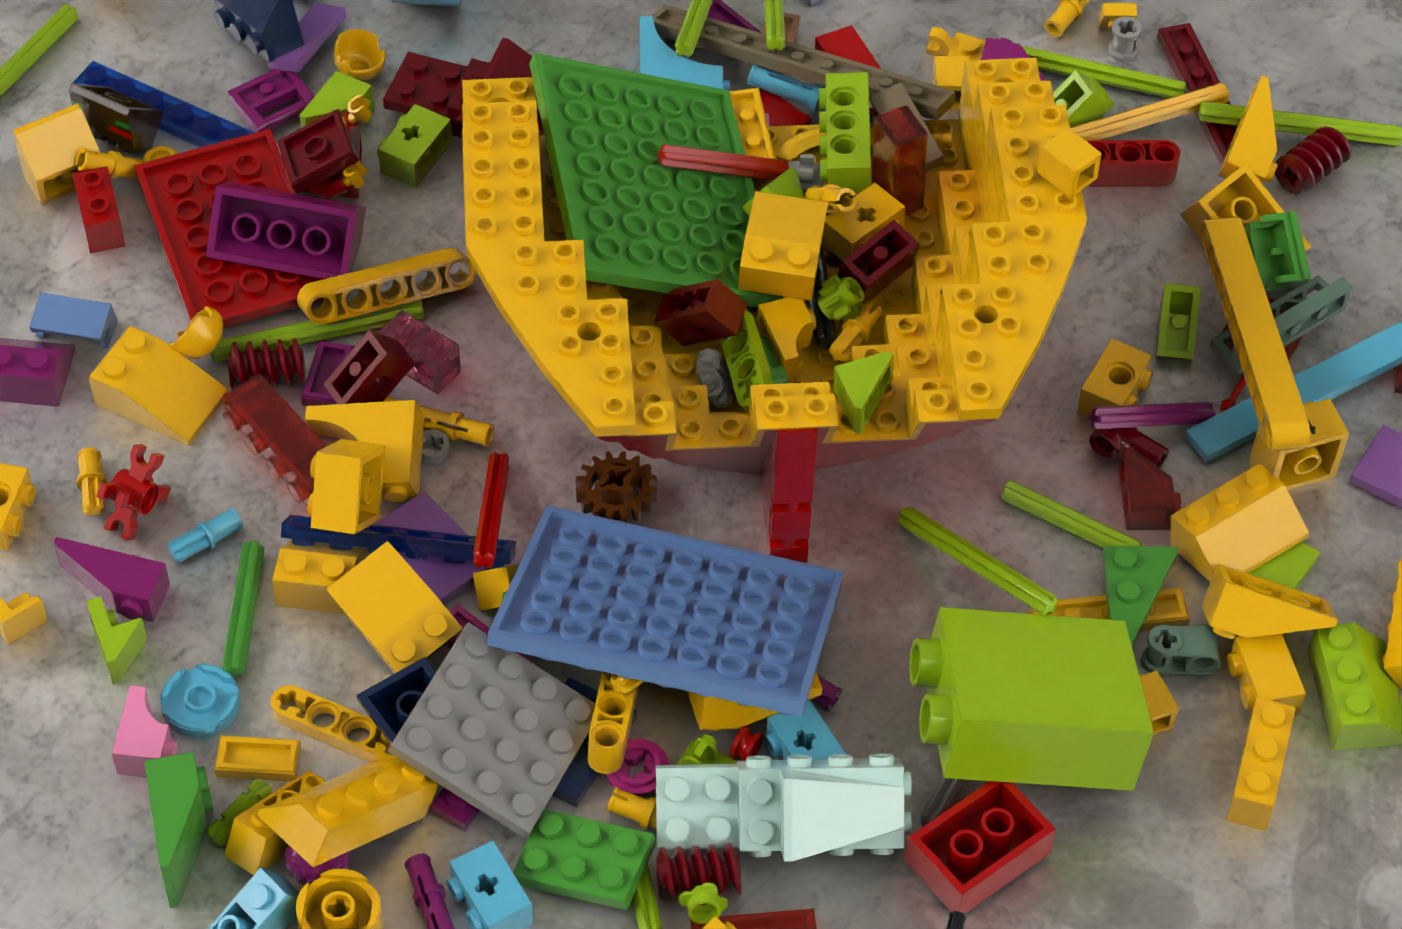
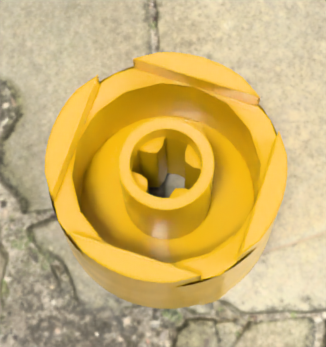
[296,869,384,929]

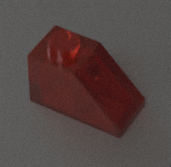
[1119,447,1181,530]

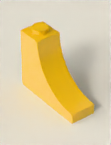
[305,400,425,502]

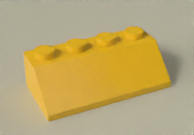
[257,758,439,867]

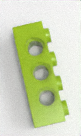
[819,72,871,195]

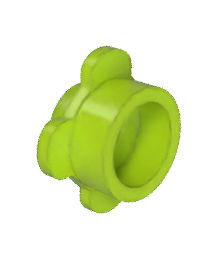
[679,883,728,924]

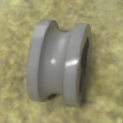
[421,429,450,467]

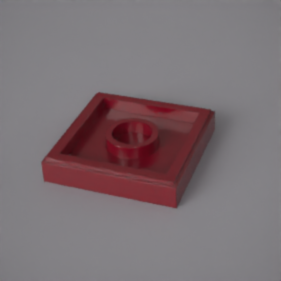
[277,109,360,194]

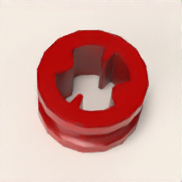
[729,726,764,761]

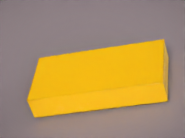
[214,735,301,781]

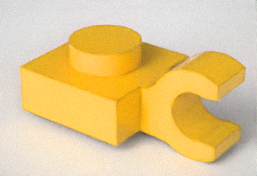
[926,27,986,60]

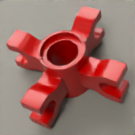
[96,444,171,540]

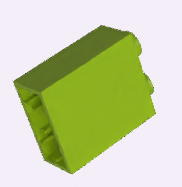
[909,607,1154,791]

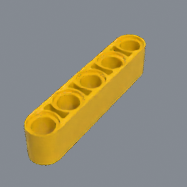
[297,248,476,325]
[587,672,639,774]

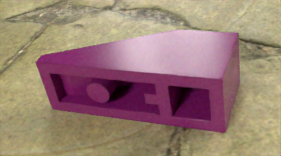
[54,537,170,622]

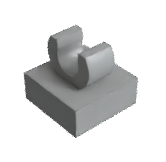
[789,154,824,198]

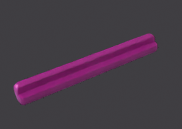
[1088,402,1216,429]

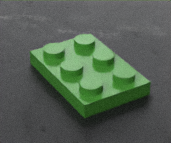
[513,809,657,911]

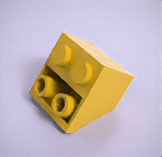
[13,103,100,205]

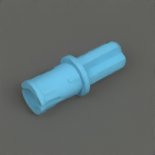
[167,507,243,562]

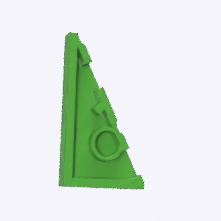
[1102,546,1178,647]

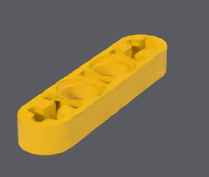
[270,685,397,763]

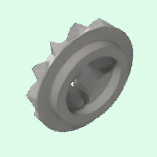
[696,348,735,408]

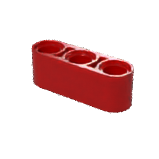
[1087,140,1181,187]

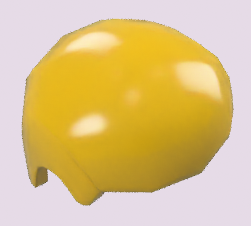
[333,29,386,81]
[169,306,223,359]

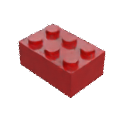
[905,781,1056,914]

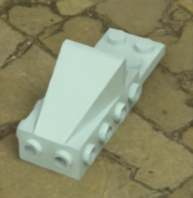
[656,753,912,862]

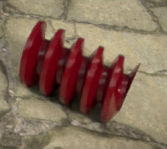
[1275,126,1352,195]
[228,338,306,389]
[656,843,742,899]

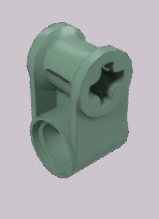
[1141,624,1221,676]

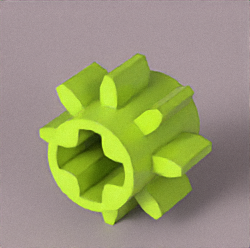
[818,274,864,321]

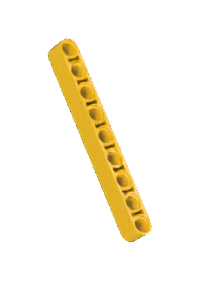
[1201,217,1310,451]

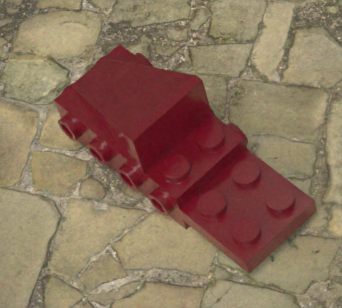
[383,38,544,138]

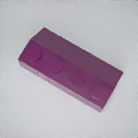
[206,181,366,279]
[0,338,75,407]

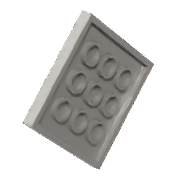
[387,622,595,839]

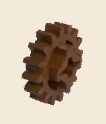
[576,451,657,523]

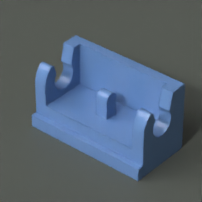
[29,292,118,348]

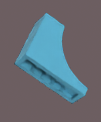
[639,16,730,92]

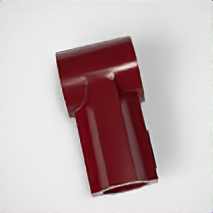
[1089,427,1169,477]

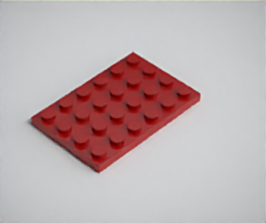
[134,129,324,328]

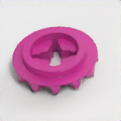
[606,738,669,797]

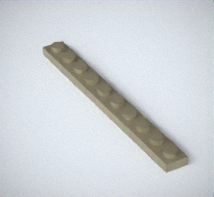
[652,4,955,120]

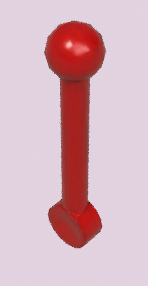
[1220,374,1246,412]

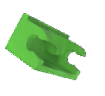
[1245,211,1311,293]

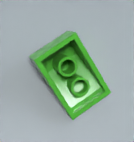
[144,752,213,908]

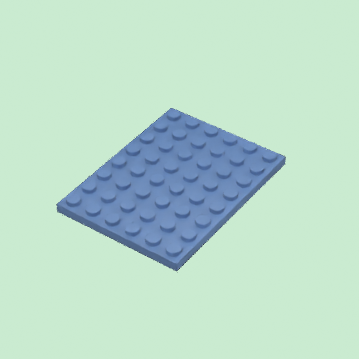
[487,505,844,717]

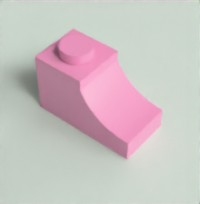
[112,685,177,778]

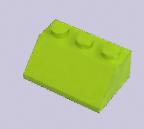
[1308,623,1402,751]

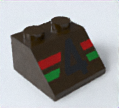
[69,84,164,154]

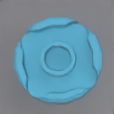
[160,664,241,738]

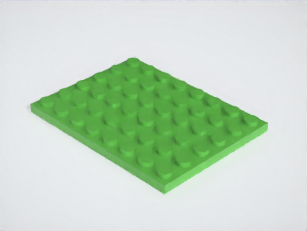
[529,53,783,308]

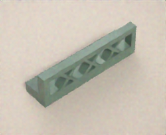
[1210,275,1352,374]

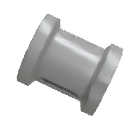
[1108,16,1142,62]

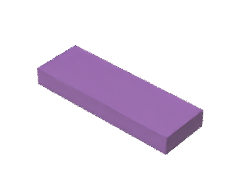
[268,3,347,73]

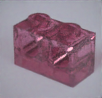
[378,310,461,395]

